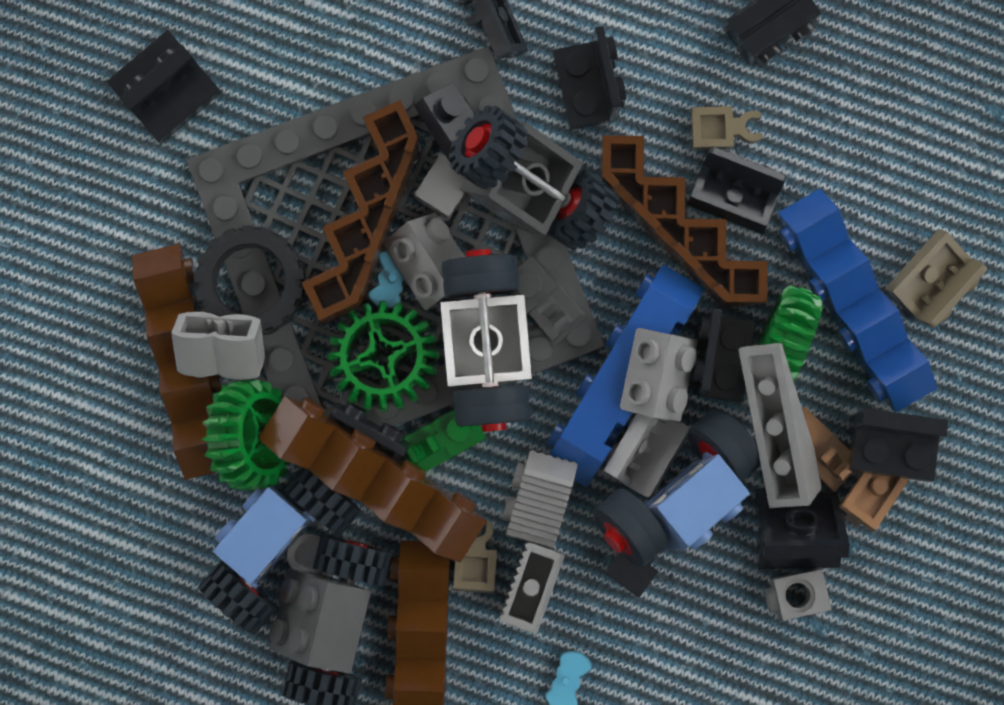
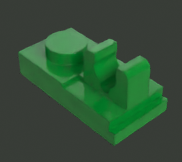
[403,409,487,472]

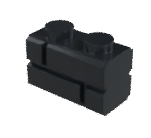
[723,0,821,66]

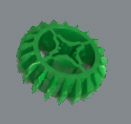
[758,285,823,382]
[327,301,440,413]
[201,379,291,491]

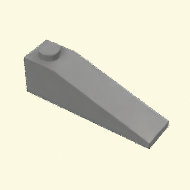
[739,343,822,508]

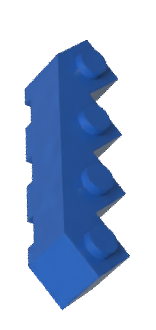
[778,188,938,412]
[546,264,705,488]

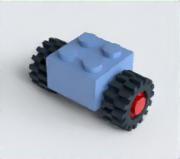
[198,467,361,635]

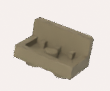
[885,229,987,328]

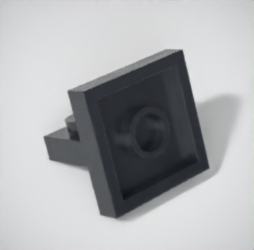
[106,30,222,144]
[848,408,949,482]
[755,492,850,569]

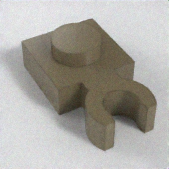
[691,106,762,150]
[452,521,497,594]

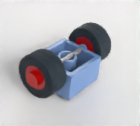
[593,408,761,567]

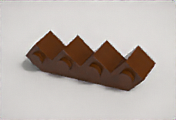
[302,100,420,324]
[600,135,767,307]
[132,243,223,480]
[258,396,487,562]
[385,540,450,705]

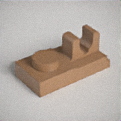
[802,406,855,492]
[840,472,909,532]

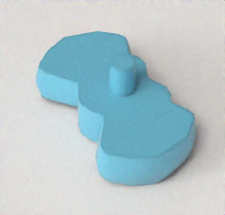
[367,250,405,310]
[545,651,592,705]

